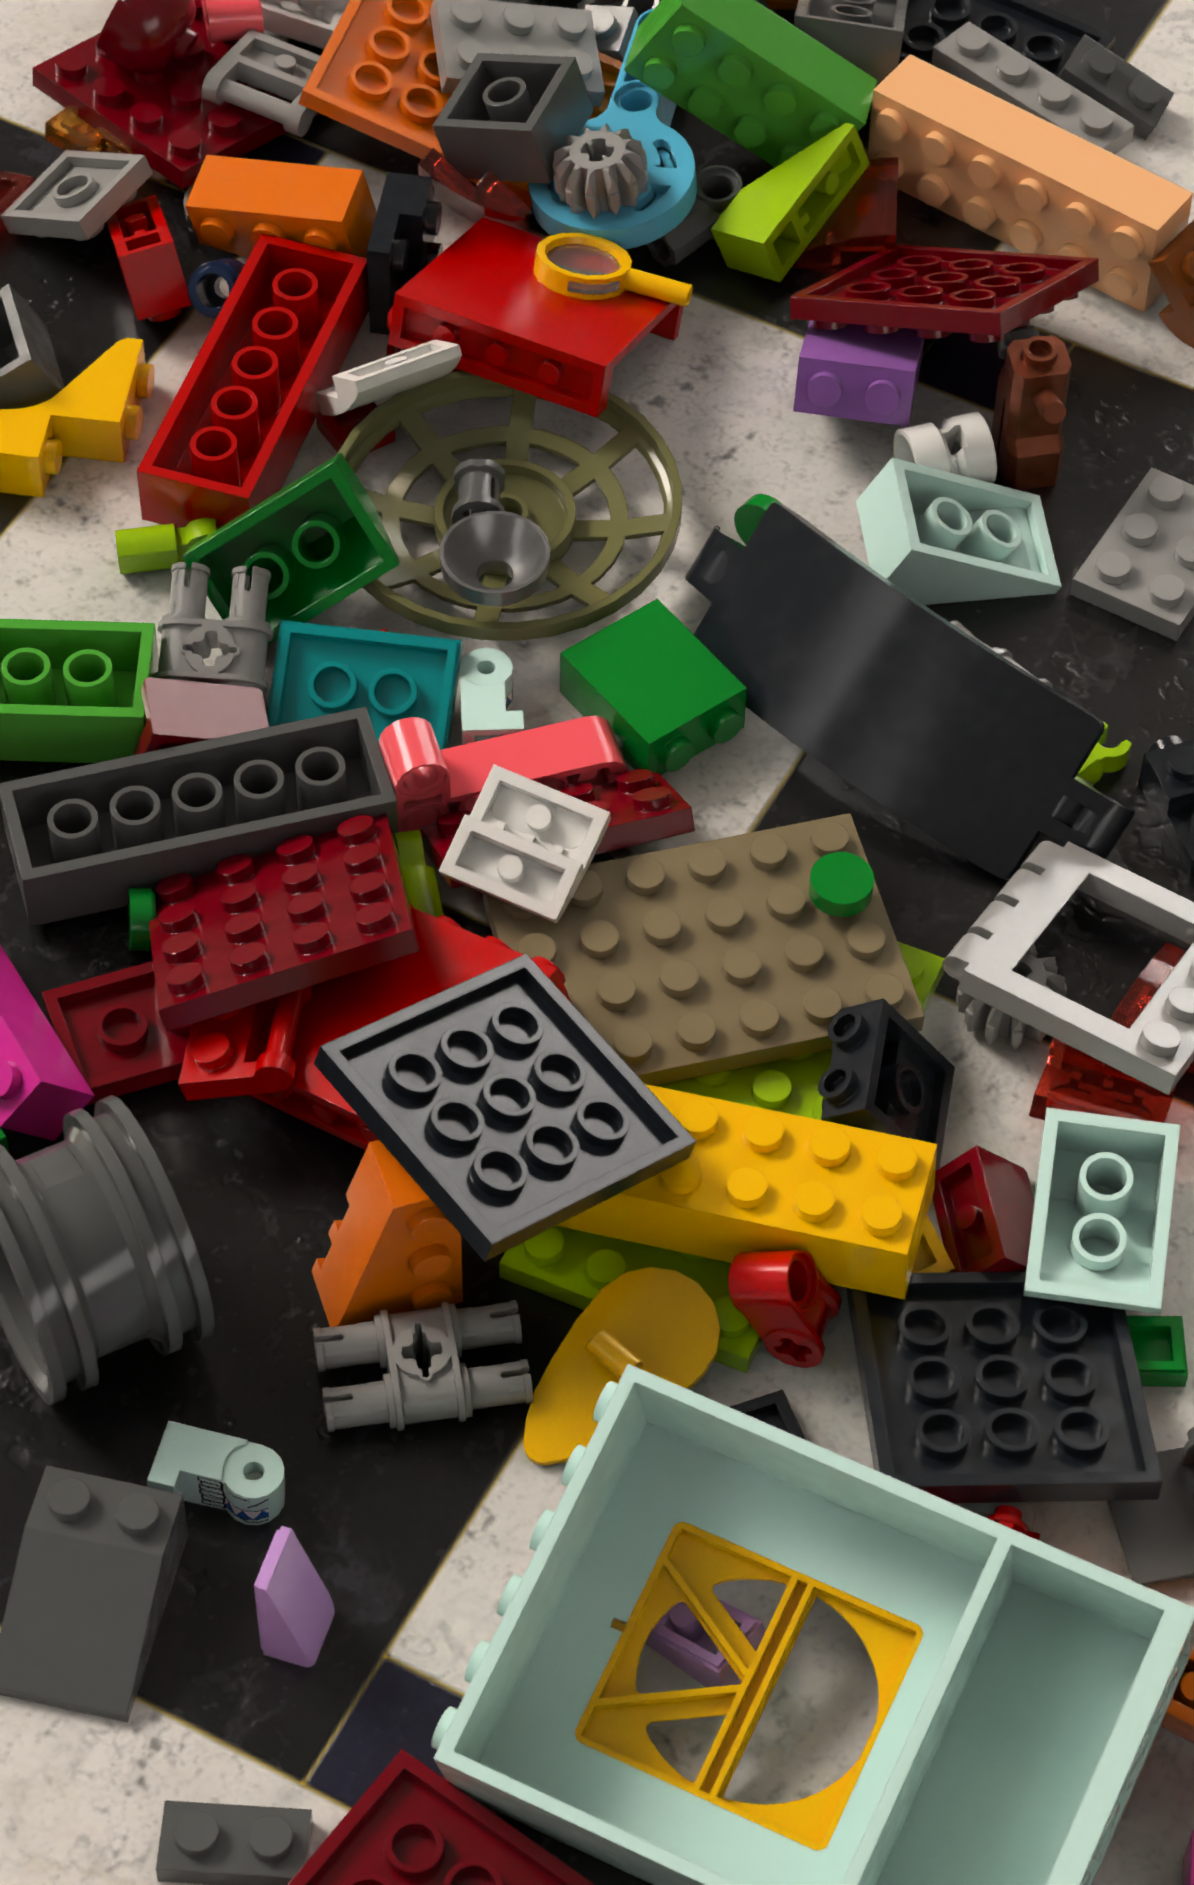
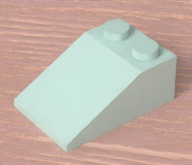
[856,457,1062,605]
[1023,1107,1180,1314]

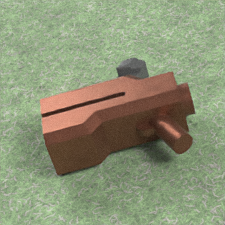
[991,326,1072,490]

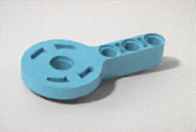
[528,8,698,249]

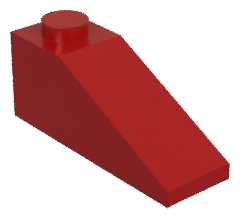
[106,195,192,322]

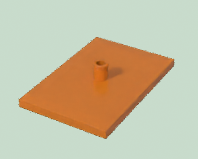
[298,0,623,208]

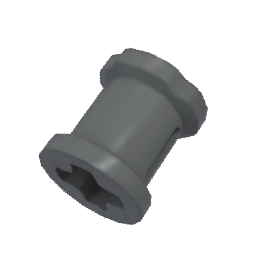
[451,459,505,525]

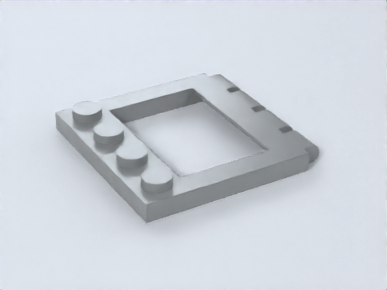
[943,841,1194,1095]

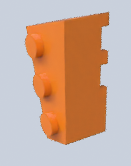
[185,155,377,258]
[311,1140,463,1327]

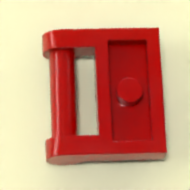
[178,985,314,1101]

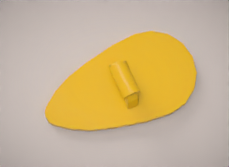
[523,1267,721,1466]

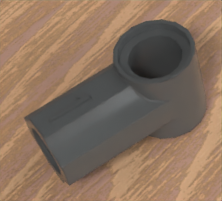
[645,165,743,268]

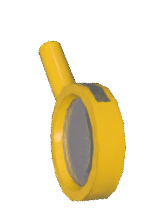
[533,233,693,307]

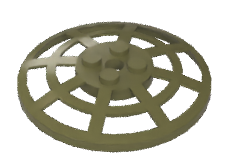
[337,370,682,641]

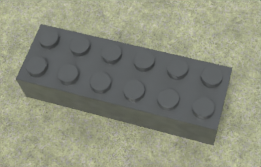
[0,707,398,927]

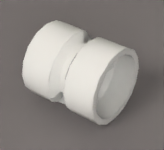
[893,412,997,483]

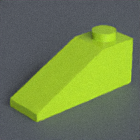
[711,123,870,282]

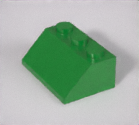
[182,452,400,646]

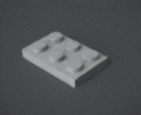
[430,0,605,107]
[1070,467,1194,641]

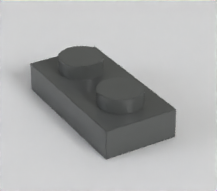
[1058,34,1174,140]
[156,1800,313,1885]

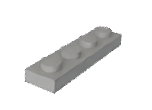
[932,21,1134,154]

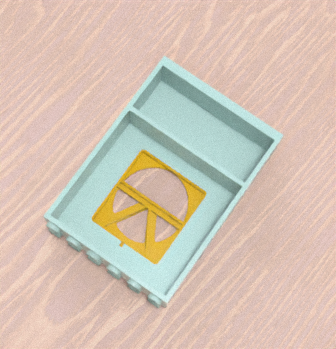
[431,1364,1194,1885]

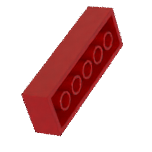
[137,233,369,529]

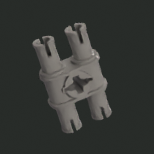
[153,562,273,697]
[313,1300,533,1432]

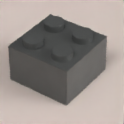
[433,53,594,184]

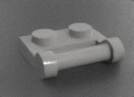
[201,29,320,137]

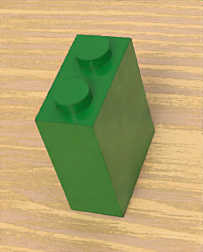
[560,598,747,775]

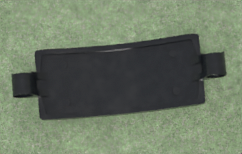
[685,503,1135,879]

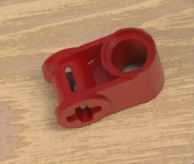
[728,1250,842,1368]

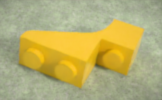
[0,338,154,498]

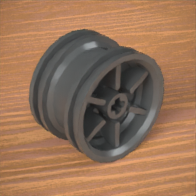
[0,1095,215,1405]

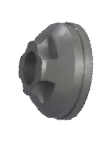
[440,511,550,607]

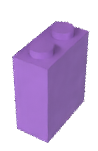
[793,321,924,427]

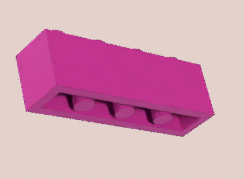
[0,944,95,1141]

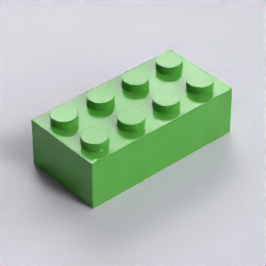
[624,0,877,167]
[0,618,159,763]

